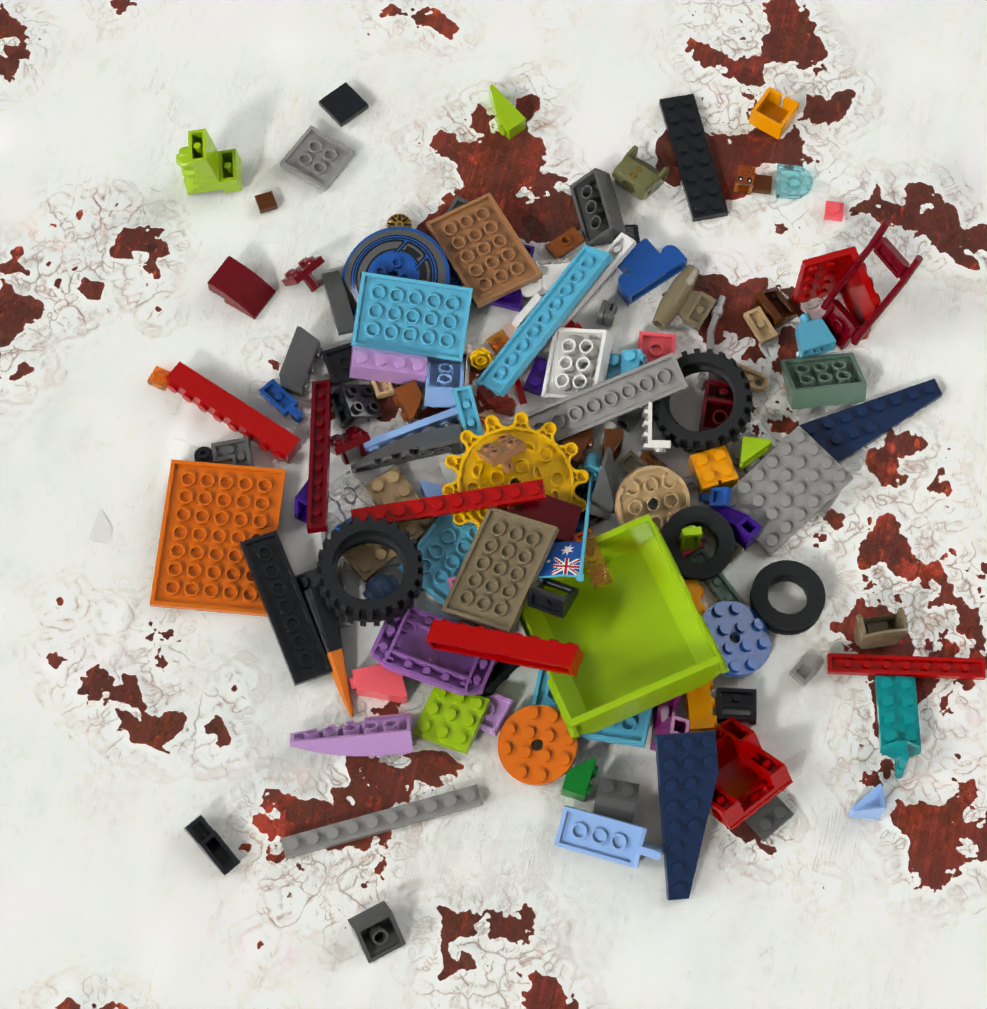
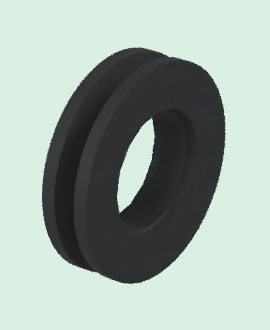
[661,506,735,582]
[749,560,826,635]

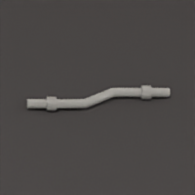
[695,295,726,393]

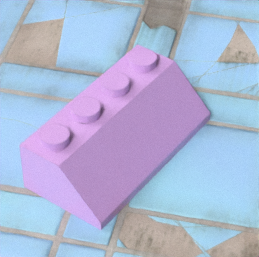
[349,345,428,387]

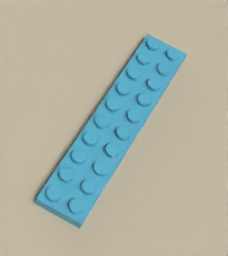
[475,245,613,397]

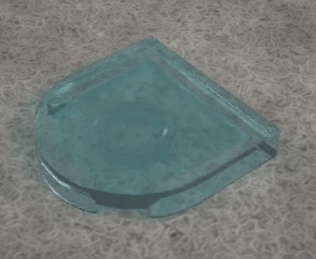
[776,164,813,199]

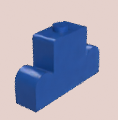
[617,239,687,305]

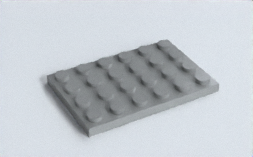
[730,425,853,556]

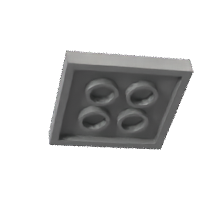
[280,125,355,192]

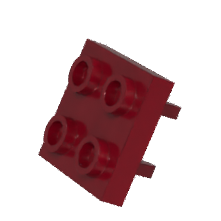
[330,426,371,465]

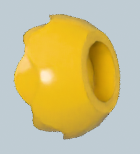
[469,348,493,370]

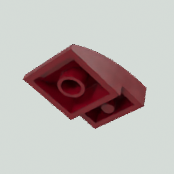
[208,256,276,320]
[698,379,734,431]

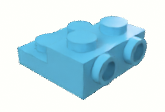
[606,349,647,380]

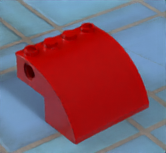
[709,716,793,830]

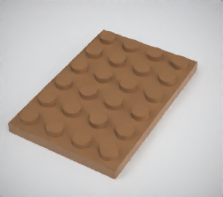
[426,192,542,309]

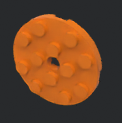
[498,705,578,786]

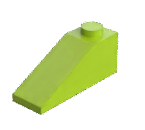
[489,84,526,140]

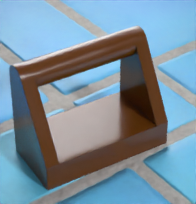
[753,287,799,330]
[602,428,624,462]

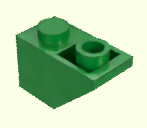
[561,758,599,802]

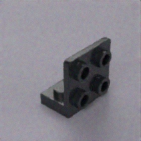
[332,384,383,428]

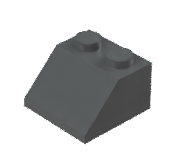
[348,901,406,963]

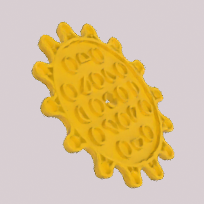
[442,412,589,536]

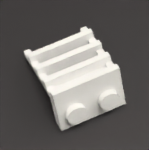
[641,402,671,455]

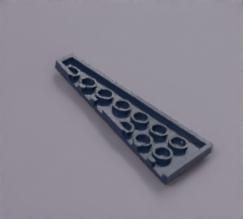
[799,378,942,463]

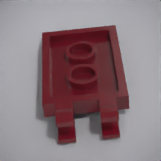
[506,495,582,542]

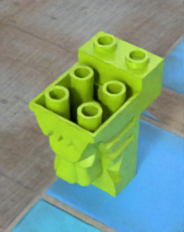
[176,128,243,195]

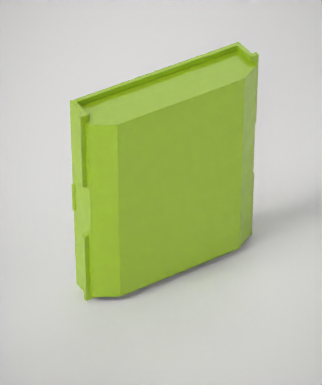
[519,514,729,739]

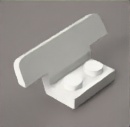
[520,258,571,297]

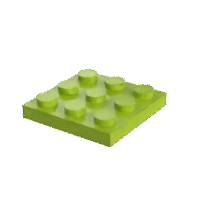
[412,687,491,755]

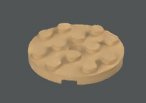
[615,465,690,532]

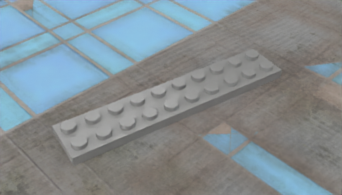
[502,352,688,443]

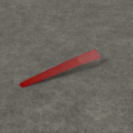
[515,378,527,405]

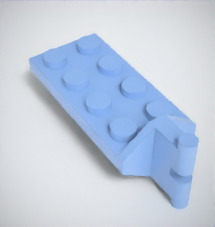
[555,805,663,868]

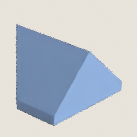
[848,784,886,820]

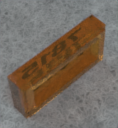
[640,451,678,475]

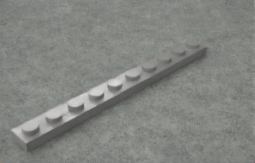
[281,784,483,860]

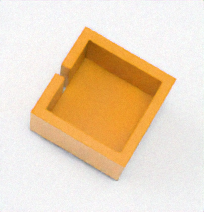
[749,87,800,140]
[688,445,739,494]

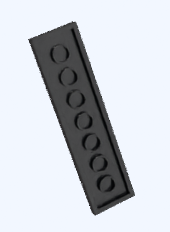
[659,94,728,222]
[240,530,332,686]

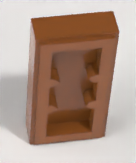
[545,226,585,259]

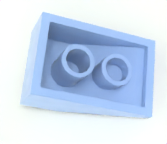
[424,357,465,409]

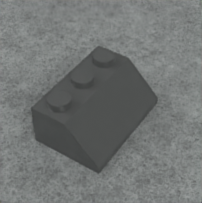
[279,326,323,397]

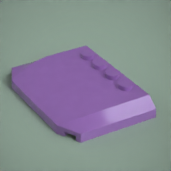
[371,605,496,696]

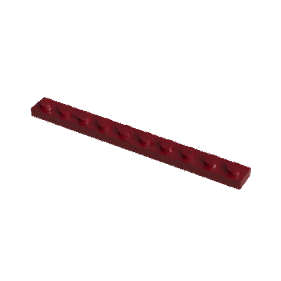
[307,379,332,534]

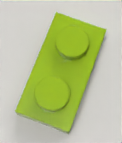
[678,525,703,551]

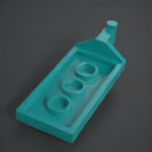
[874,675,922,779]

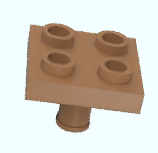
[476,433,527,473]

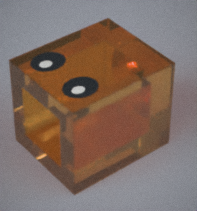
[734,164,756,194]

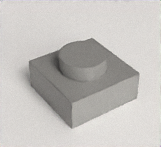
[789,659,818,687]

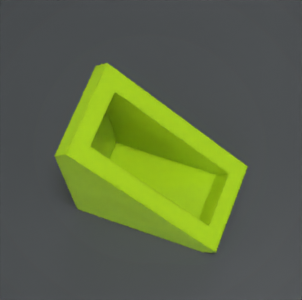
[739,436,772,471]

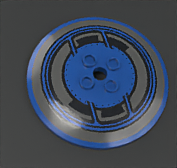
[342,227,450,316]

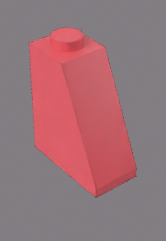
[349,664,408,704]

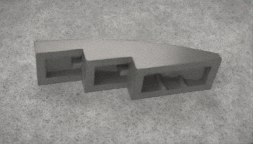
[321,270,355,336]

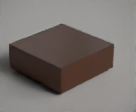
[753,174,772,195]
[255,191,278,214]

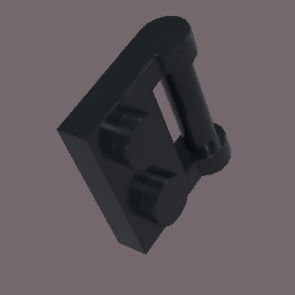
[716,687,757,725]

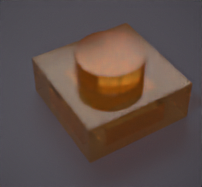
[486,329,509,355]
[147,366,170,391]

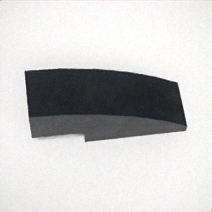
[183,815,240,876]

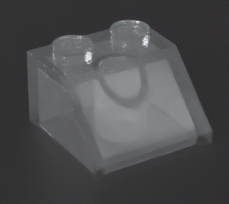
[328,471,374,523]

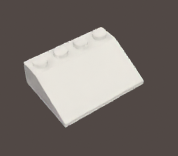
[541,327,613,401]

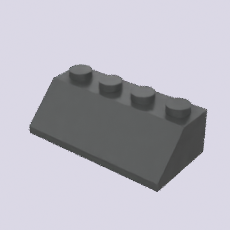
[570,168,627,247]

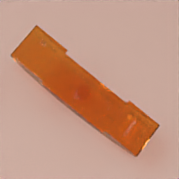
[573,527,613,589]

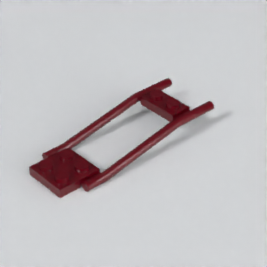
[821,219,923,350]

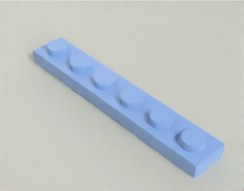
[363,407,460,455]

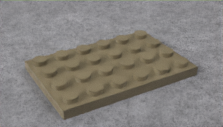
[441,508,559,633]

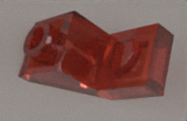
[477,384,517,417]

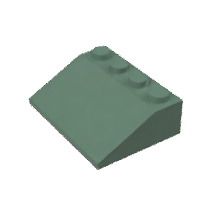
[780,352,867,410]

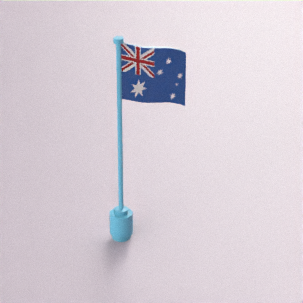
[538,453,602,582]

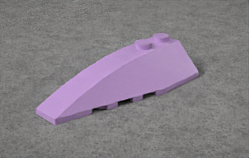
[290,713,413,757]

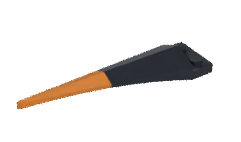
[295,568,354,717]

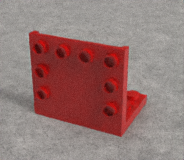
[792,246,881,340]

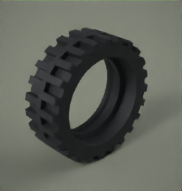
[652,348,753,453]
[317,516,423,627]

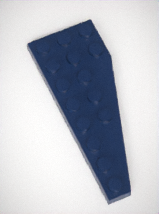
[654,730,719,900]

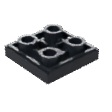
[319,82,369,127]

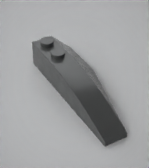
[351,423,464,474]

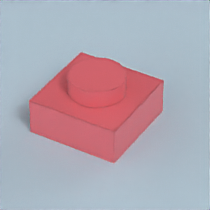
[824,201,844,222]

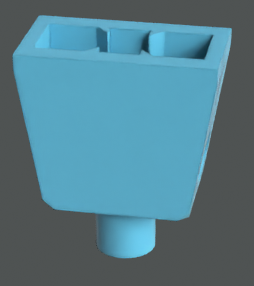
[795,313,836,358]

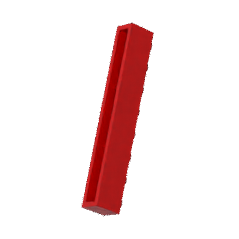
[166,361,302,464]
[426,619,584,676]

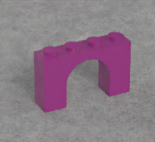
[650,695,690,751]

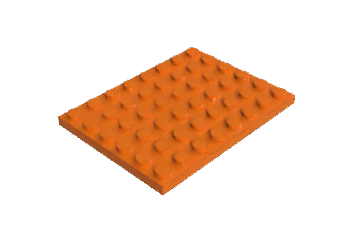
[150,459,286,617]

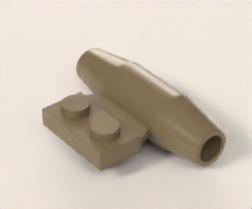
[652,264,717,331]

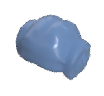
[363,574,400,600]

